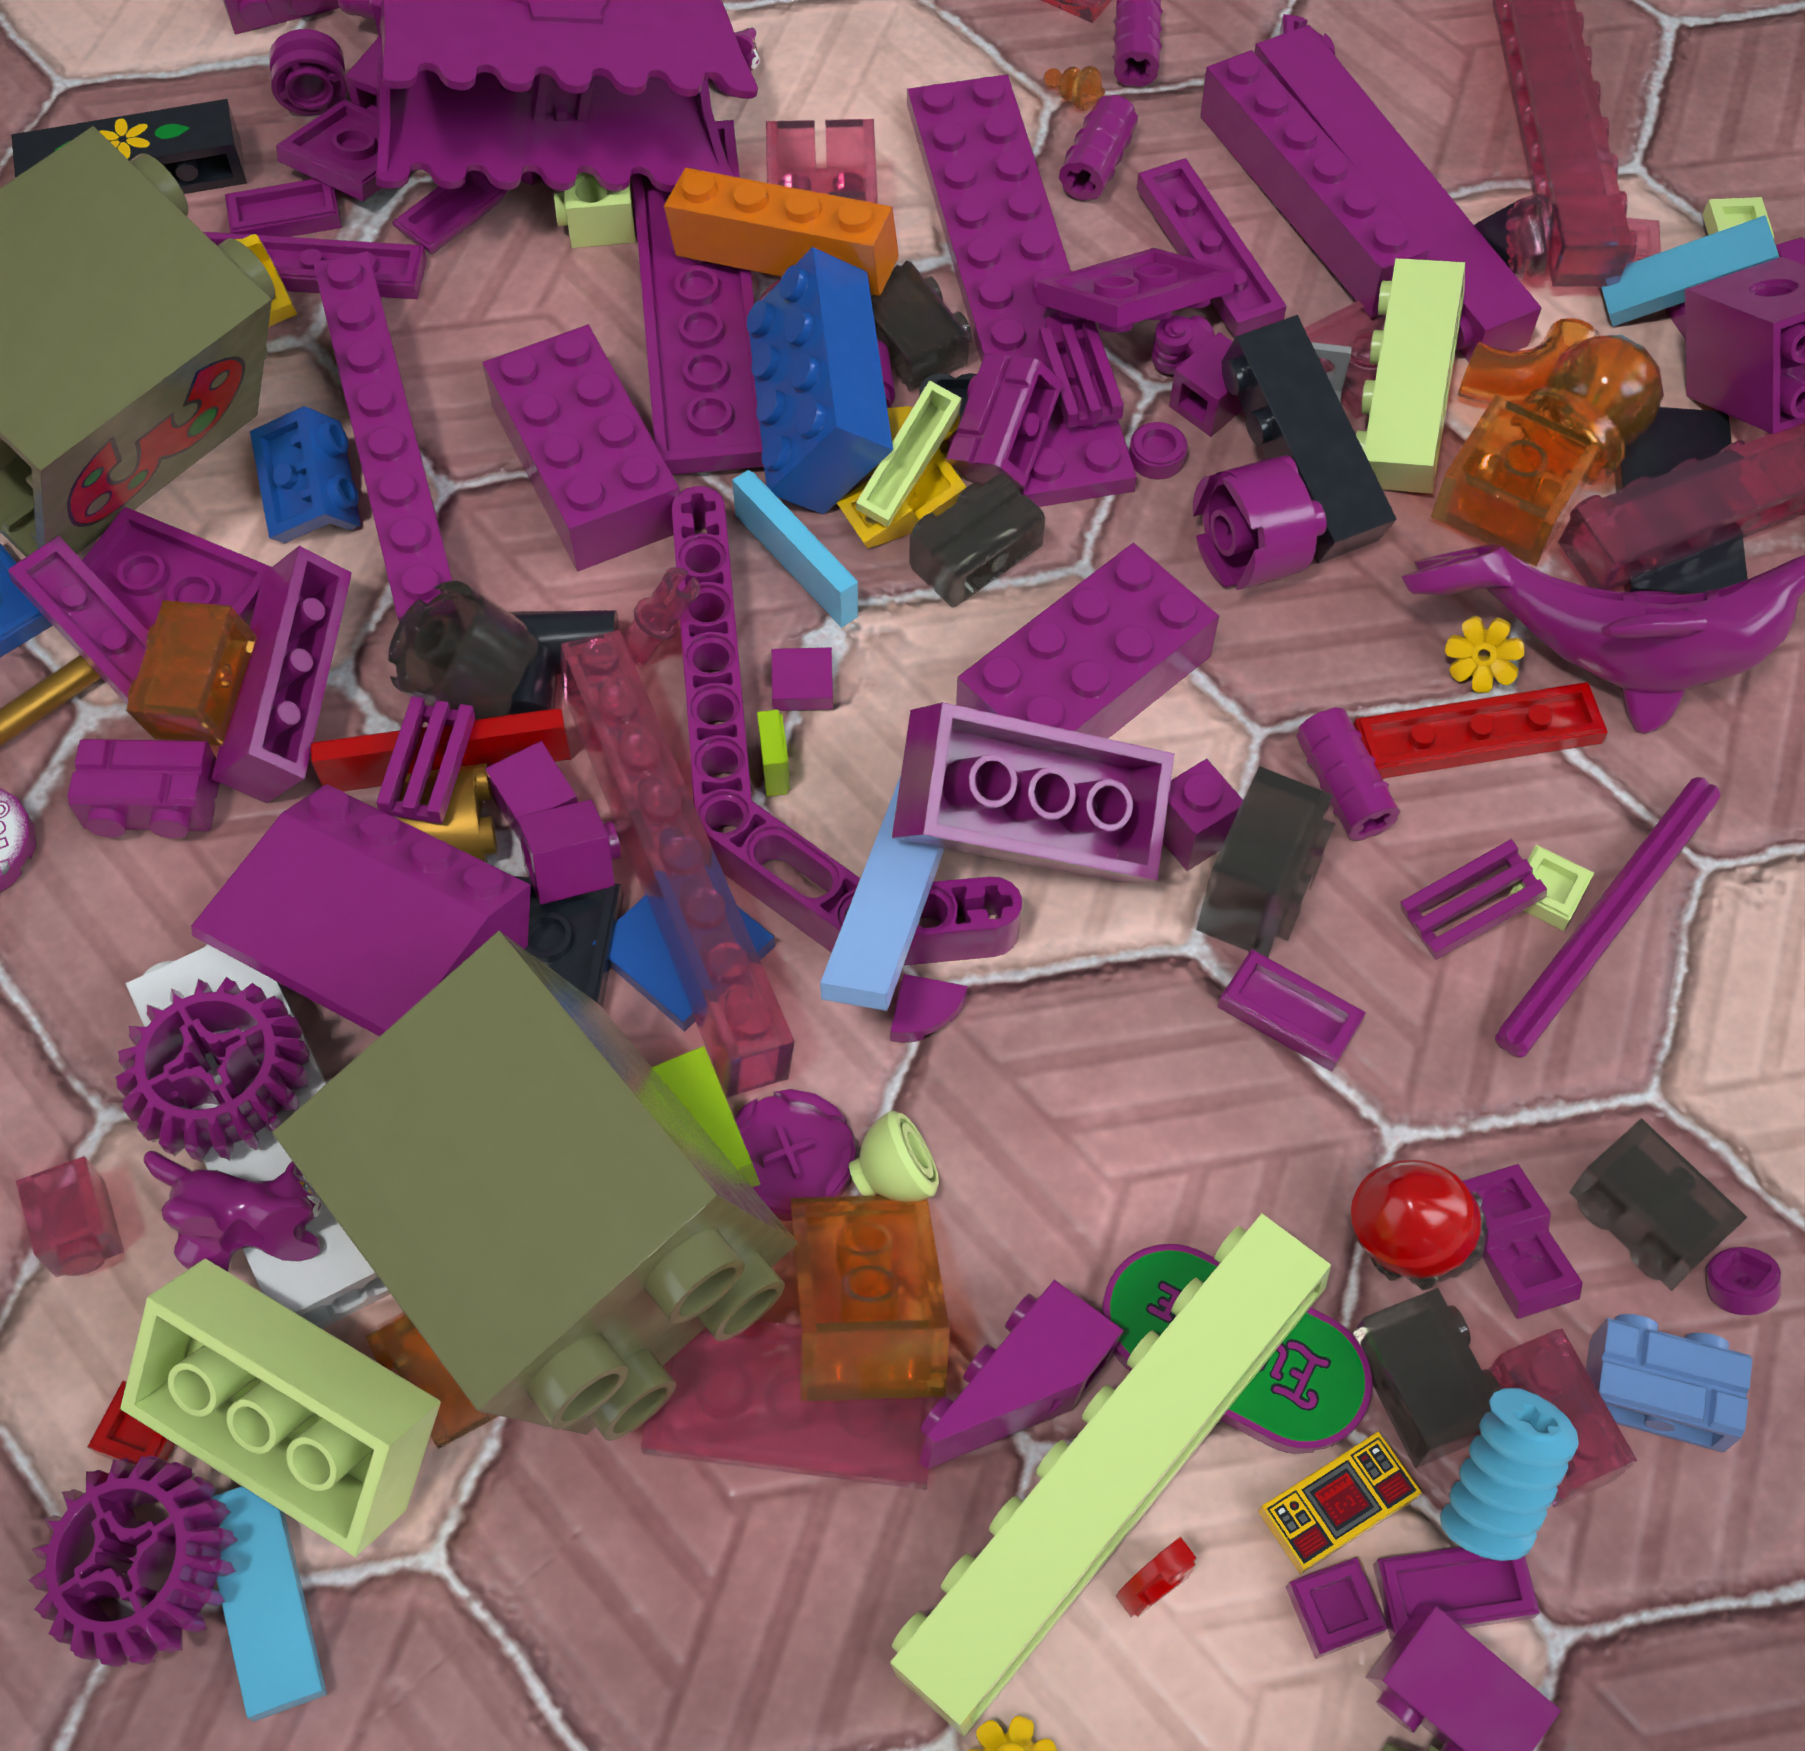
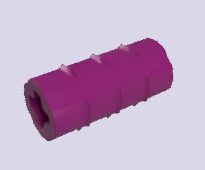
[1112,0,1163,87]
[1059,95,1138,200]
[1296,707,1400,840]

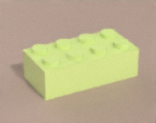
[120,1258,441,1557]

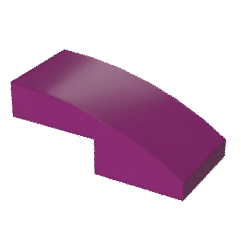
[1463,1164,1583,1319]

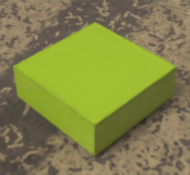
[757,710,790,797]

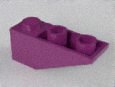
[919,1279,1124,1469]

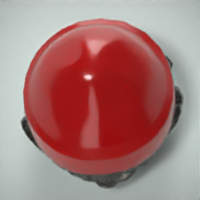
[1351,1160,1488,1291]

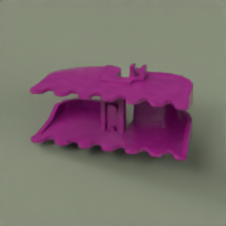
[376,0,758,192]

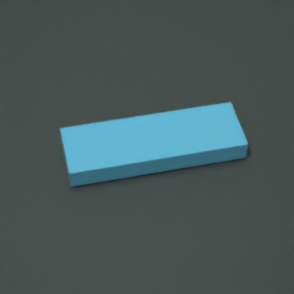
[1598,215,1779,327]
[732,470,858,628]
[212,1486,327,1722]

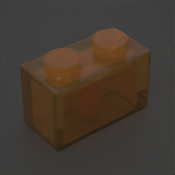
[126,600,257,746]

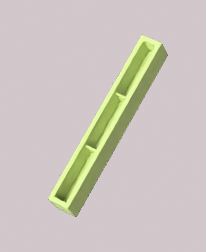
[890,1213,1331,1737]

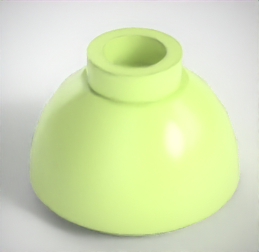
[849,1110,939,1203]

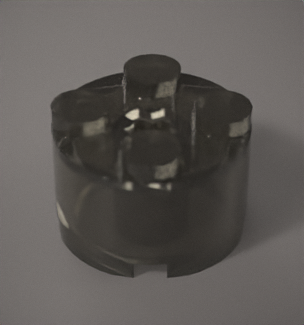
[388,581,538,720]

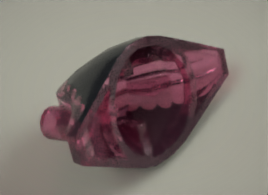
[1474,194,1555,281]

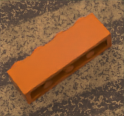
[664,167,899,296]

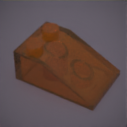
[791,1196,950,1401]

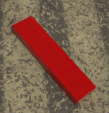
[1353,682,1608,779]
[311,708,571,792]

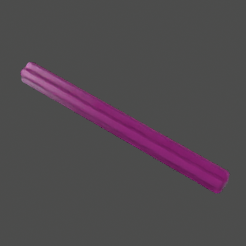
[1495,777,1721,1058]

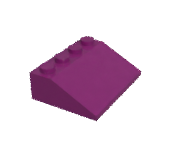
[191,784,531,1037]

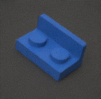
[250,406,361,543]

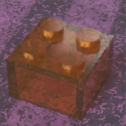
[1431,395,1603,567]

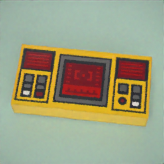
[1258,1431,1422,1575]

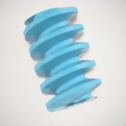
[1440,1388,1579,1561]

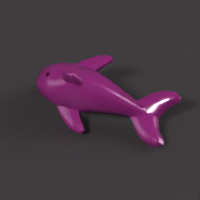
[1401,544,1805,734]

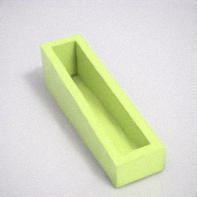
[856,381,961,527]

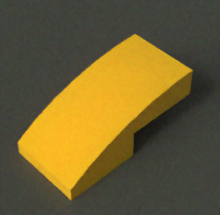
[837,448,973,549]

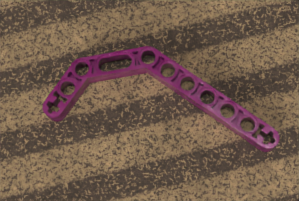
[672,486,1022,966]

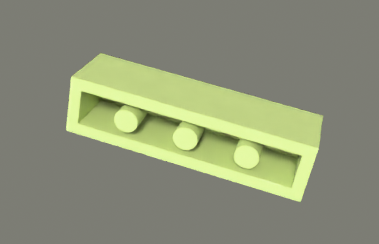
[1356,258,1465,494]

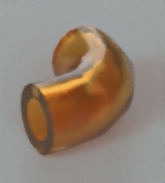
[1457,318,1602,408]

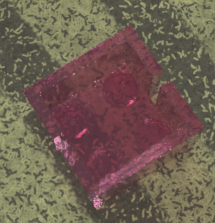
[766,119,878,204]

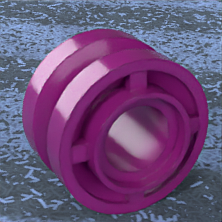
[269,29,347,116]

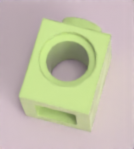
[554,172,636,248]

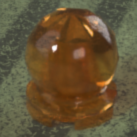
[1513,335,1664,485]

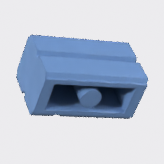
[1580,1314,1753,1453]

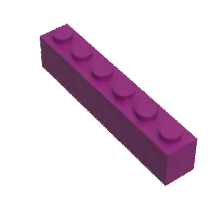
[1200,50,1429,317]

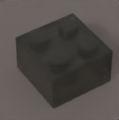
[1196,766,1336,958]

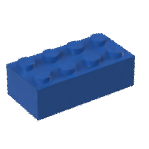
[747,247,893,515]

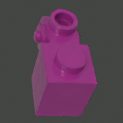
[1151,315,1243,437]

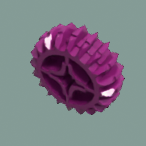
[115,976,310,1162]
[28,1456,238,1667]

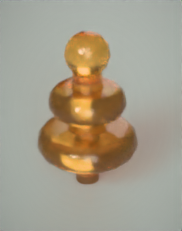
[1043,66,1105,111]

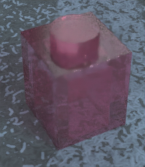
[16,1156,124,1278]

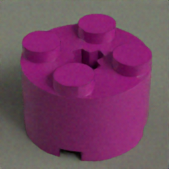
[1193,455,1326,590]

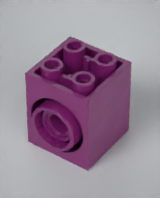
[1685,257,1805,434]

